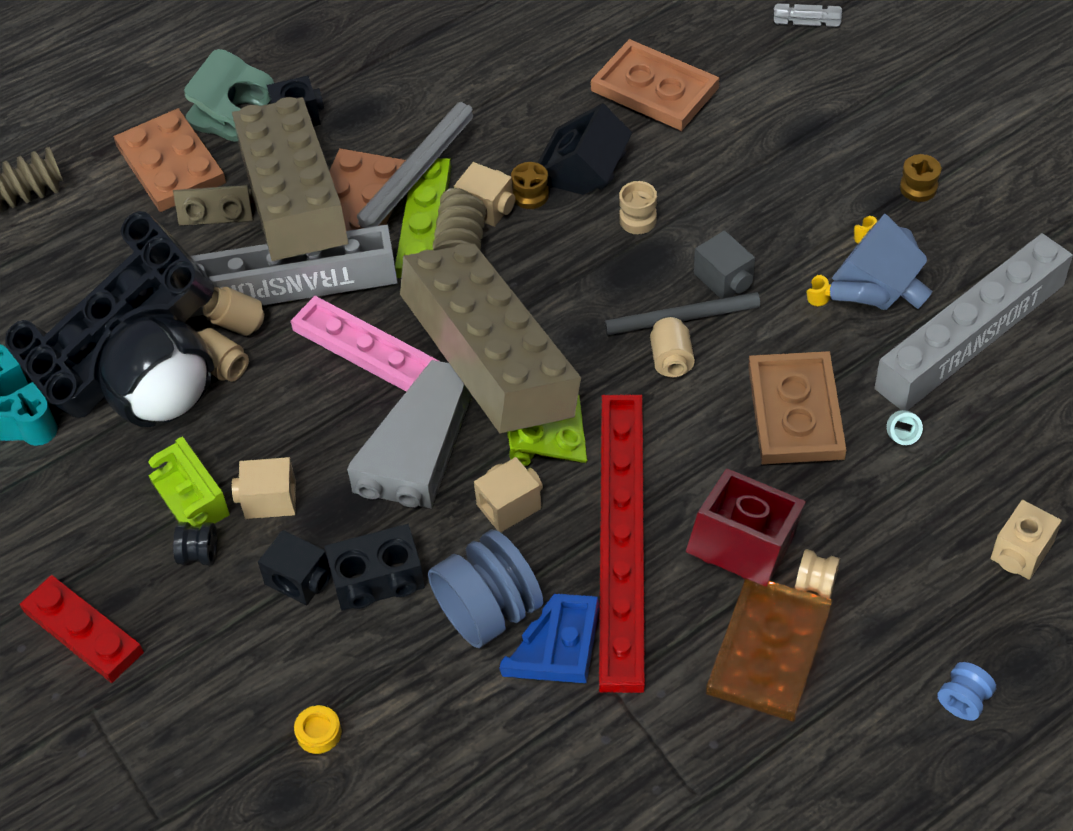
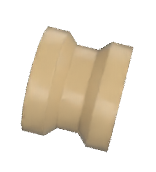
[795,549,840,600]

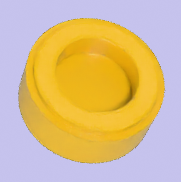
[294,705,342,754]

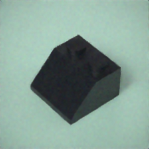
[537,103,632,195]

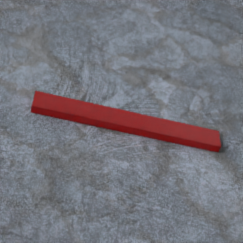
[599,395,644,693]

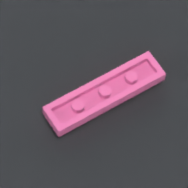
[291,296,439,392]

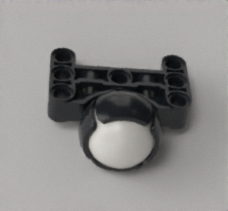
[5,211,214,427]

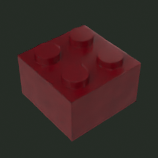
[686,468,806,587]

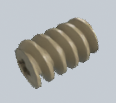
[0,146,63,212]
[433,188,486,250]

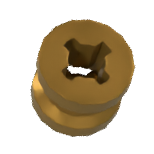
[900,154,941,202]
[511,162,549,209]

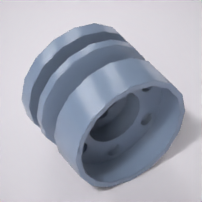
[428,529,543,648]

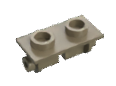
[173,185,253,226]

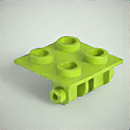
[507,395,587,466]

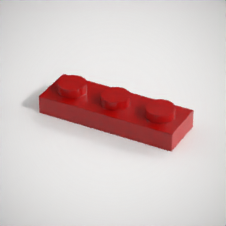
[19,575,144,683]

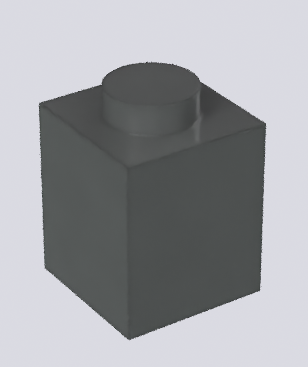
[694,230,755,299]

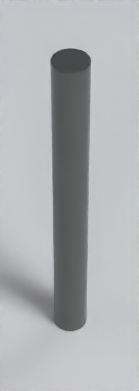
[604,292,760,336]

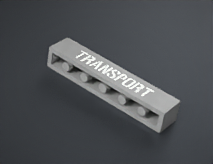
[190,224,397,317]
[874,233,1073,411]

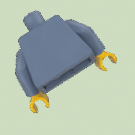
[806,213,933,310]

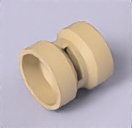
[619,181,657,234]

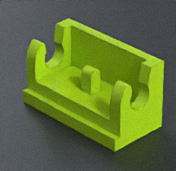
[148,436,230,526]

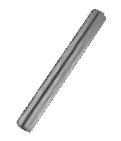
[357,102,473,228]

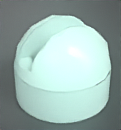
[887,410,923,445]

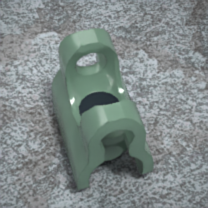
[184,49,274,142]

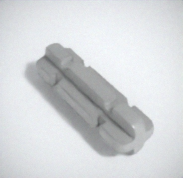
[773,3,842,27]

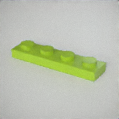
[395,158,451,278]

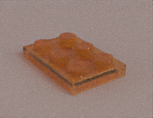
[706,578,832,722]

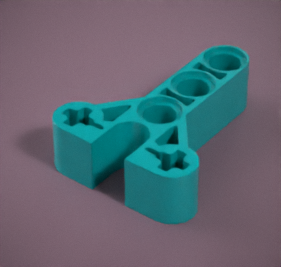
[0,344,58,446]

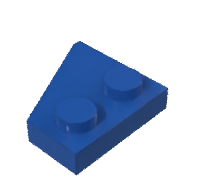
[499,594,600,683]

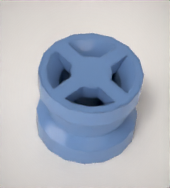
[937,662,996,721]

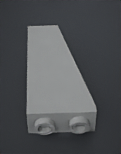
[347,360,472,509]

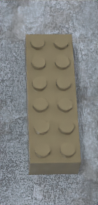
[232,97,349,261]
[400,244,581,433]

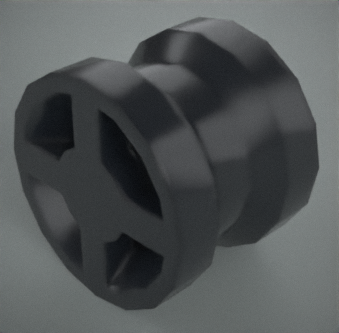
[173,522,218,565]

